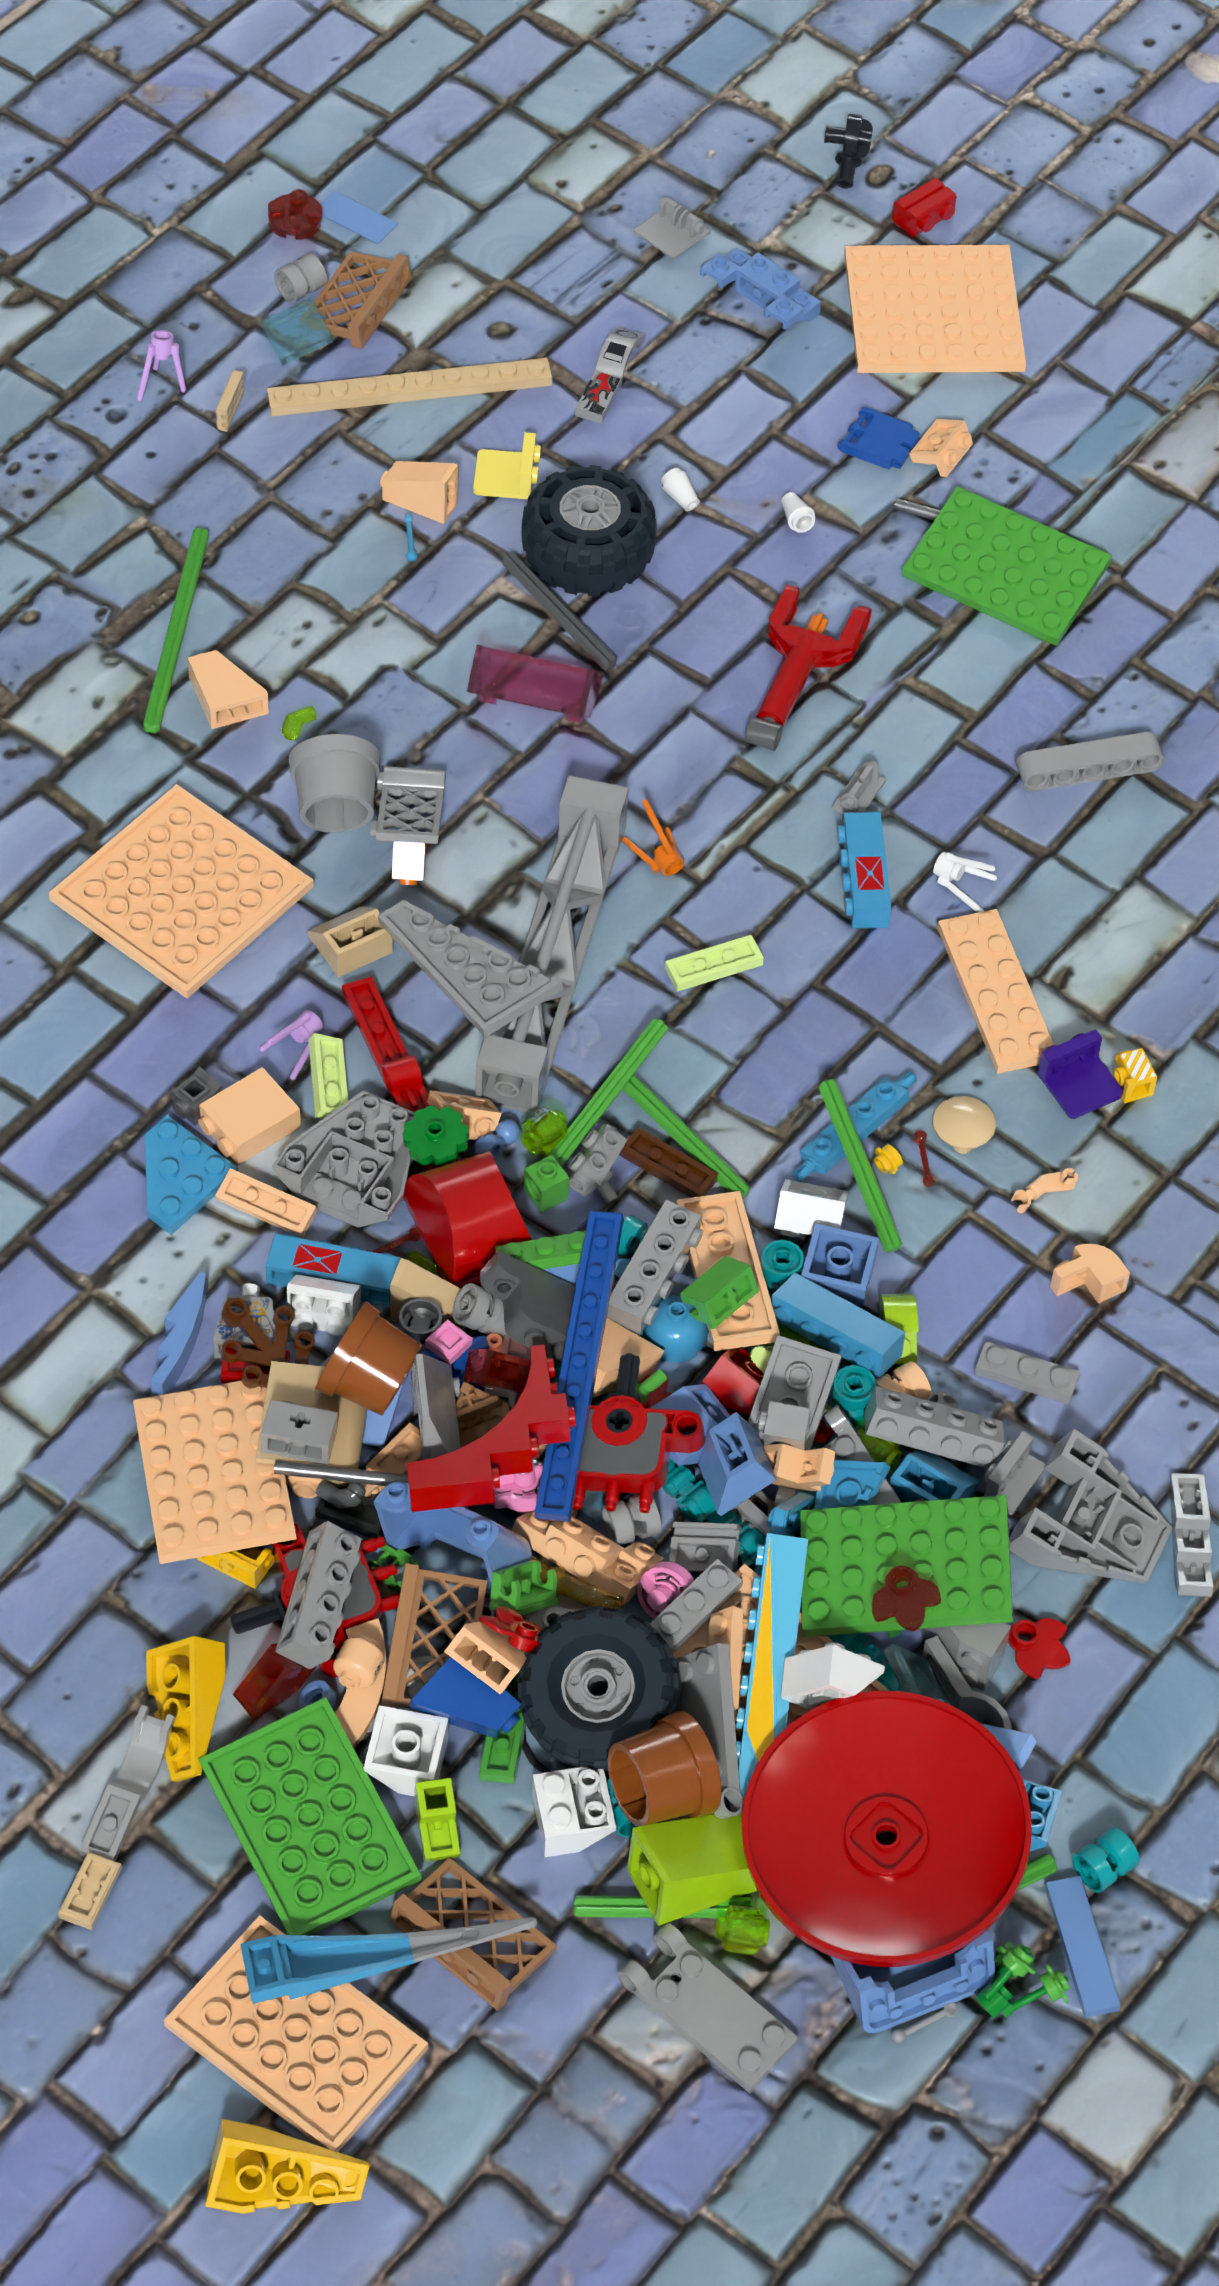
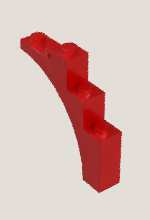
[406,1344,576,1512]

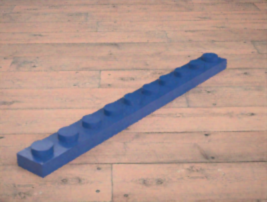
[535,1211,624,1522]

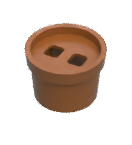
[315,1301,423,1416]
[608,1711,721,1826]

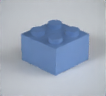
[801,1223,879,1309]

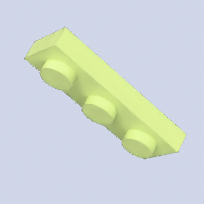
[665,935,764,992]
[308,1033,348,1119]

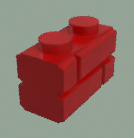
[892,178,957,237]

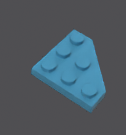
[145,1115,238,1235]

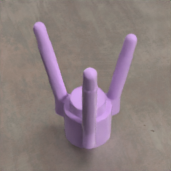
[137,330,186,401]
[259,1010,323,1080]

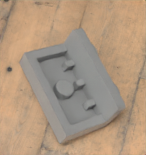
[984,1431,1046,1515]

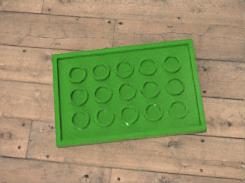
[902,486,1112,646]
[800,1495,1013,1637]
[198,1697,422,1936]

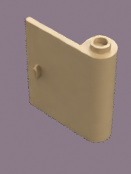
[255,1361,367,1488]

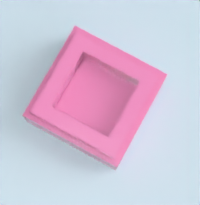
[425,1319,473,1365]

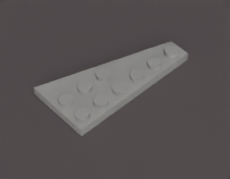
[378,900,564,1037]

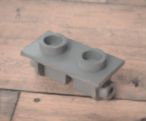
[832,760,886,814]

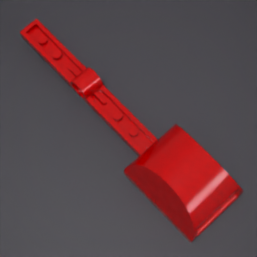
[342,976,532,1289]

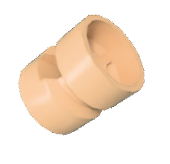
[875,1361,932,1400]

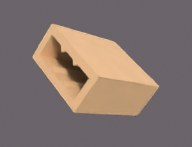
[198,1067,301,1165]

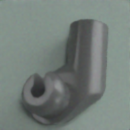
[316,1480,366,1509]

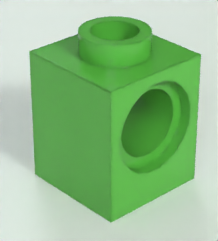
[524,1155,569,1213]

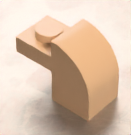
[1050,1244,1130,1303]
[763,1443,836,1491]

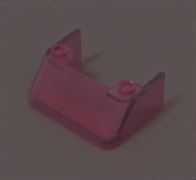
[467,645,604,724]

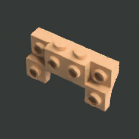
[512,1509,664,1606]

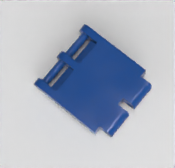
[837,407,920,470]

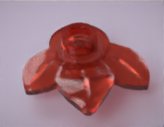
[872,1566,941,1632]

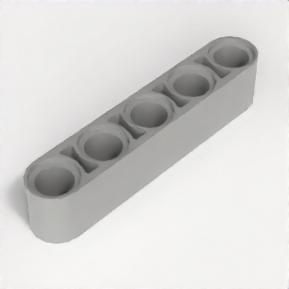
[1016,732,1165,791]

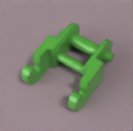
[368,1545,421,1591]

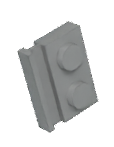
[668,1522,742,1574]

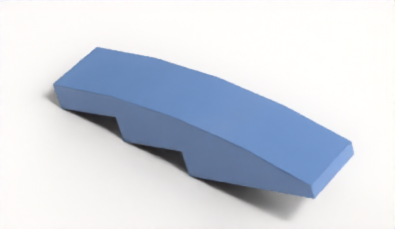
[151,1271,207,1396]

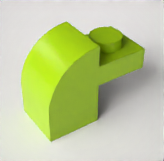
[879,1293,919,1364]
[414,1778,461,1862]

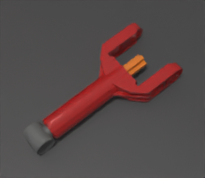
[745,584,872,751]

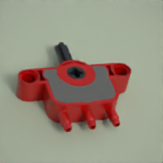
[573,1353,705,1514]
[230,1522,400,1678]

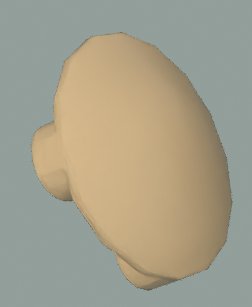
[932,1096,996,1154]

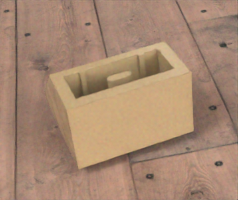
[307,906,393,978]

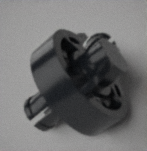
[824,113,873,189]

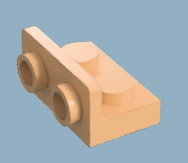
[909,419,973,477]
[427,1090,501,1140]

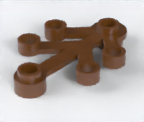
[220,1297,315,1388]

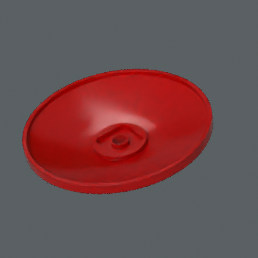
[742,1691,1032,1967]

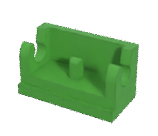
[680,1256,759,1329]
[490,1560,559,1616]

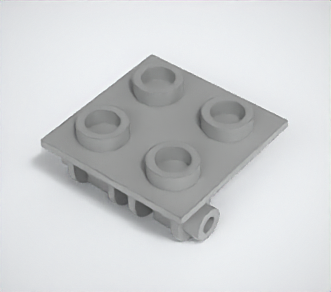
[633,197,711,260]

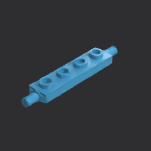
[792,1071,917,1182]

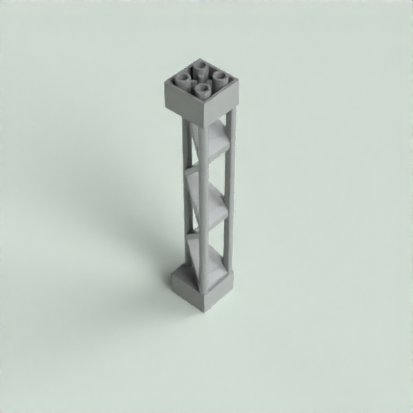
[475,775,629,1114]

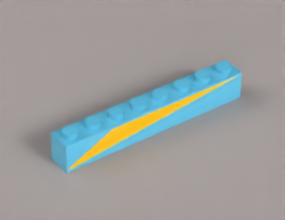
[735,1533,808,1801]

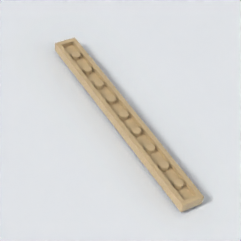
[267,358,552,417]

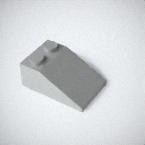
[919,1623,1011,1691]

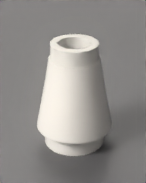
[661,468,700,512]
[781,492,815,533]

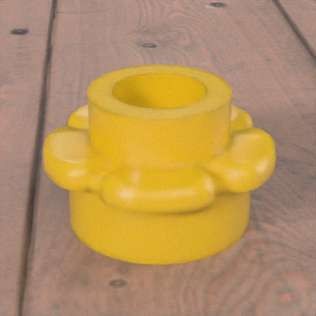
[873,1144,903,1174]

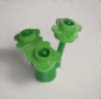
[975,1941,1070,2019]

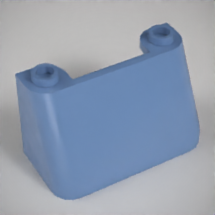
[373,1481,532,1597]
[831,1931,995,2033]

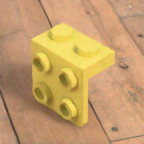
[473,432,541,499]

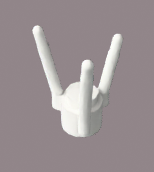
[933,852,997,913]

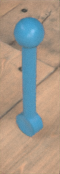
[405,513,418,562]

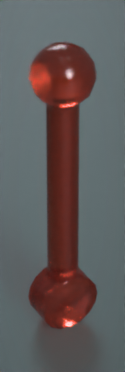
[914,1130,935,1187]
[365,1227,421,1254]

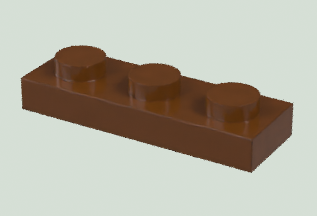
[619,1127,718,1198]

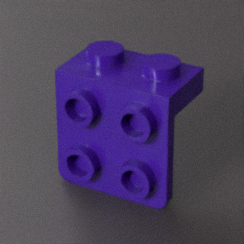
[1037,1029,1123,1119]

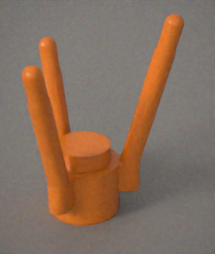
[622,799,684,876]

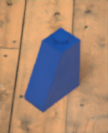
[409,1657,522,1738]

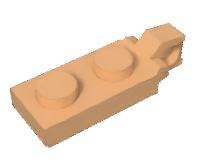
[360,1423,421,1499]

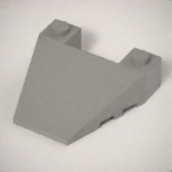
[411,1354,460,1460]
[1009,1429,1173,1584]

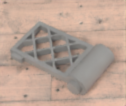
[370,766,446,844]

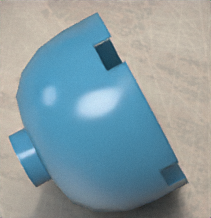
[643,1295,708,1363]

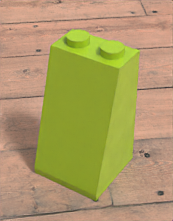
[627,1810,757,1926]

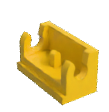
[197,1547,275,1589]

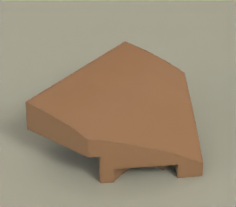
[456,1382,511,1447]

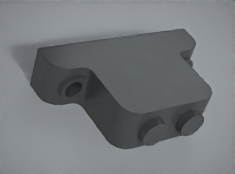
[480,1251,576,1362]

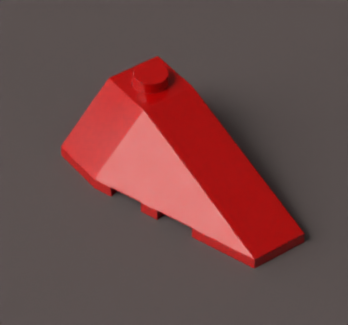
[700,1347,835,1444]

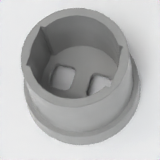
[288,734,381,833]

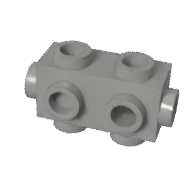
[567,1124,627,1204]

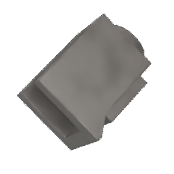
[172,1067,222,1126]

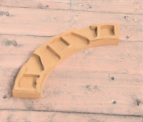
[335,1618,387,1749]

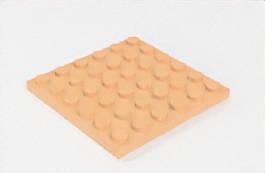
[844,245,1026,373]
[49,784,314,999]

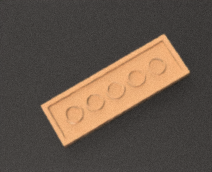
[937,909,1054,1074]
[676,1191,780,1351]

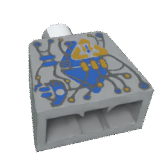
[213,1283,275,1358]

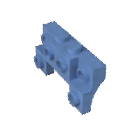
[700,247,821,330]

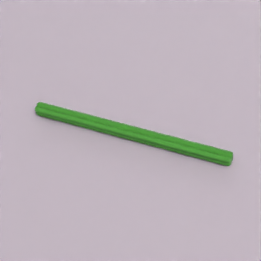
[143,527,209,734]

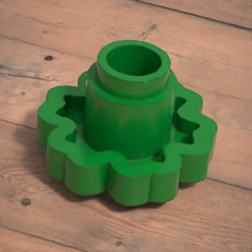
[402,1106,470,1166]

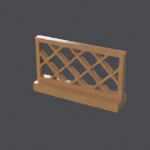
[300,251,412,349]
[381,1563,487,1708]
[390,1857,557,2011]

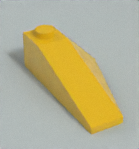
[146,1636,225,1782]
[205,2119,370,2213]

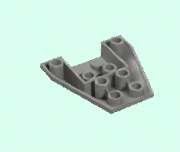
[272,1091,415,1228]

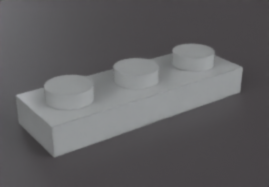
[974,1341,1080,1405]
[650,1559,743,1653]

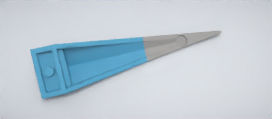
[240,1917,537,2004]

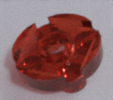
[268,189,322,240]

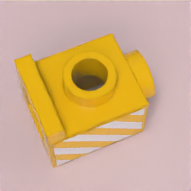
[1114,1048,1157,1103]

